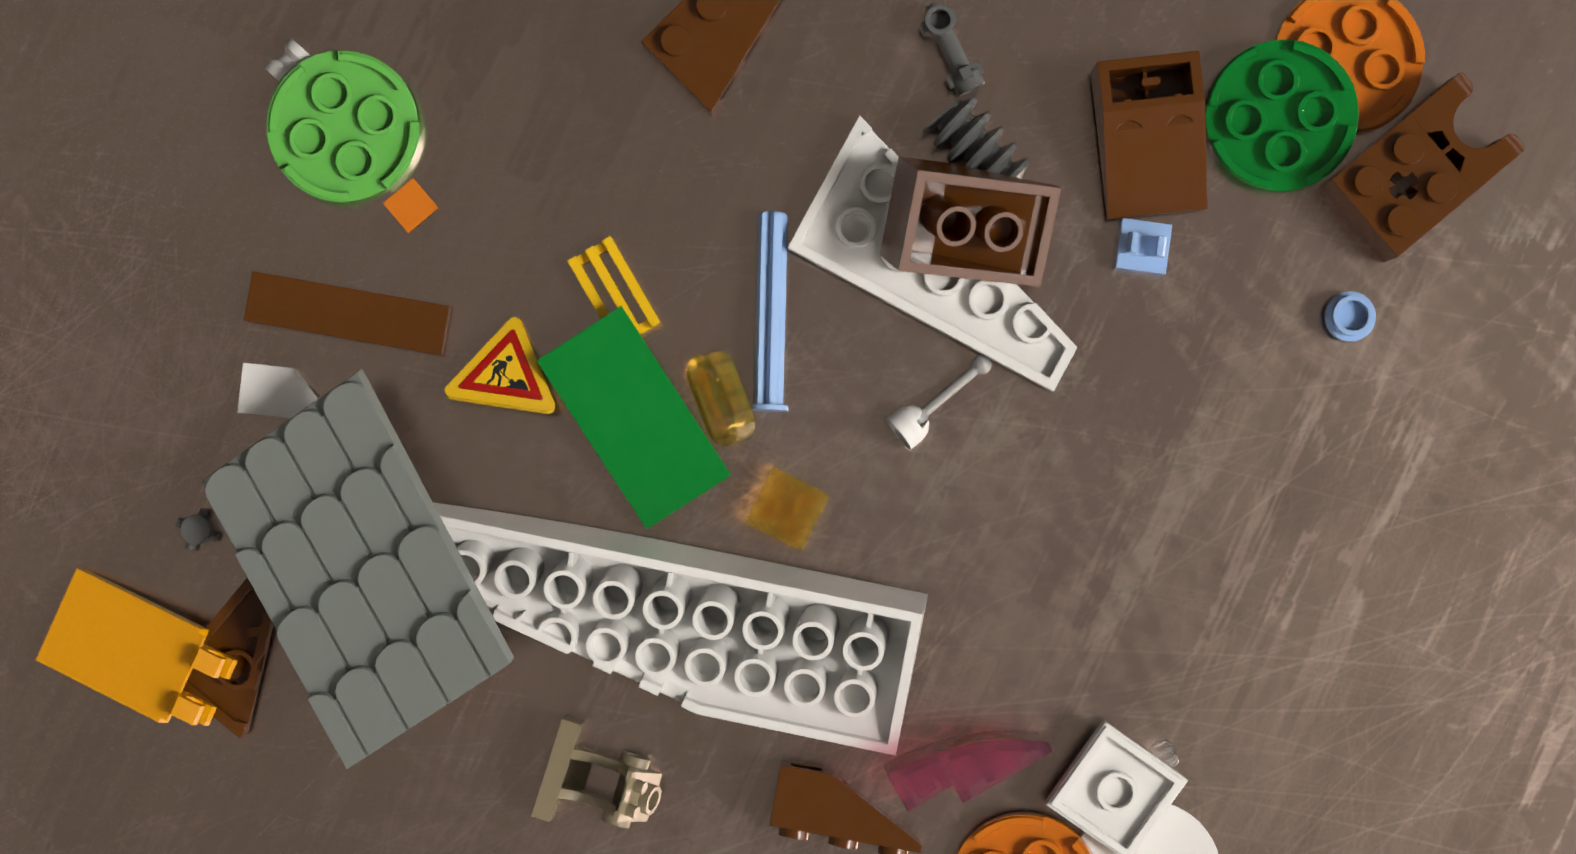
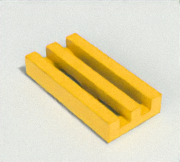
[567,236,661,335]

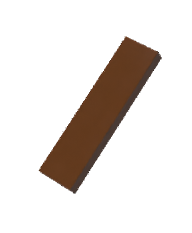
[243,271,452,356]

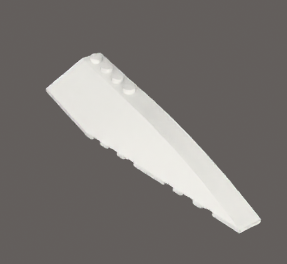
[433,502,928,756]

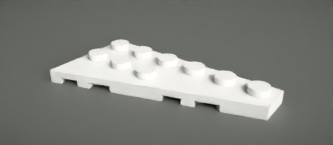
[788,115,1077,392]

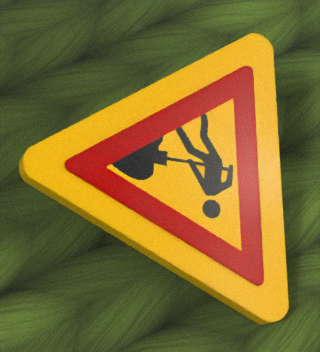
[444,317,555,414]

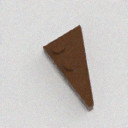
[183,578,274,739]

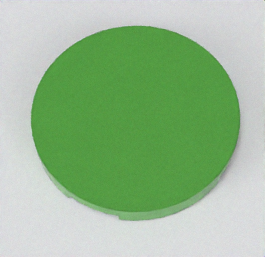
[265,50,420,203]

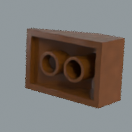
[880,156,1061,287]

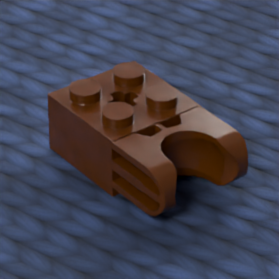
[1320,72,1525,262]

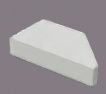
[237,363,319,418]

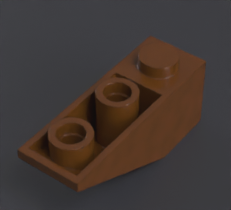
[770,760,922,854]

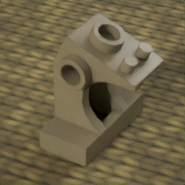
[531,715,663,828]

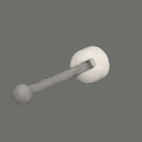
[885,354,992,450]

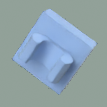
[1114,218,1172,276]

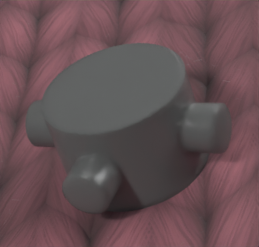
[176,508,219,551]

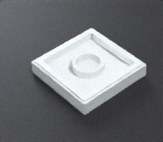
[1045,719,1188,854]

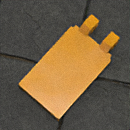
[36,568,238,726]

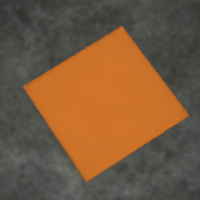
[383,178,438,233]

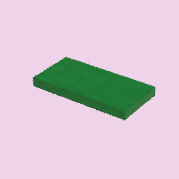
[536,305,731,530]

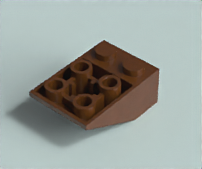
[1091,51,1208,220]

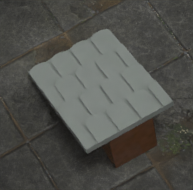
[202,369,514,769]

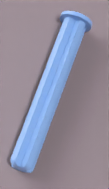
[748,211,788,412]

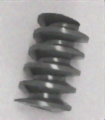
[922,95,1031,178]

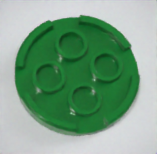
[1206,39,1359,191]

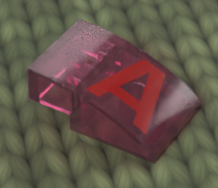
[883,730,1053,811]

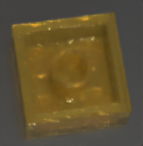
[745,466,830,551]

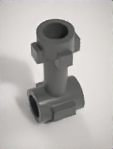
[919,1,985,97]

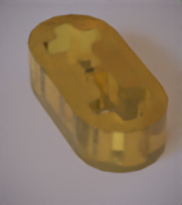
[687,350,755,446]

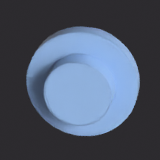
[1324,291,1376,342]

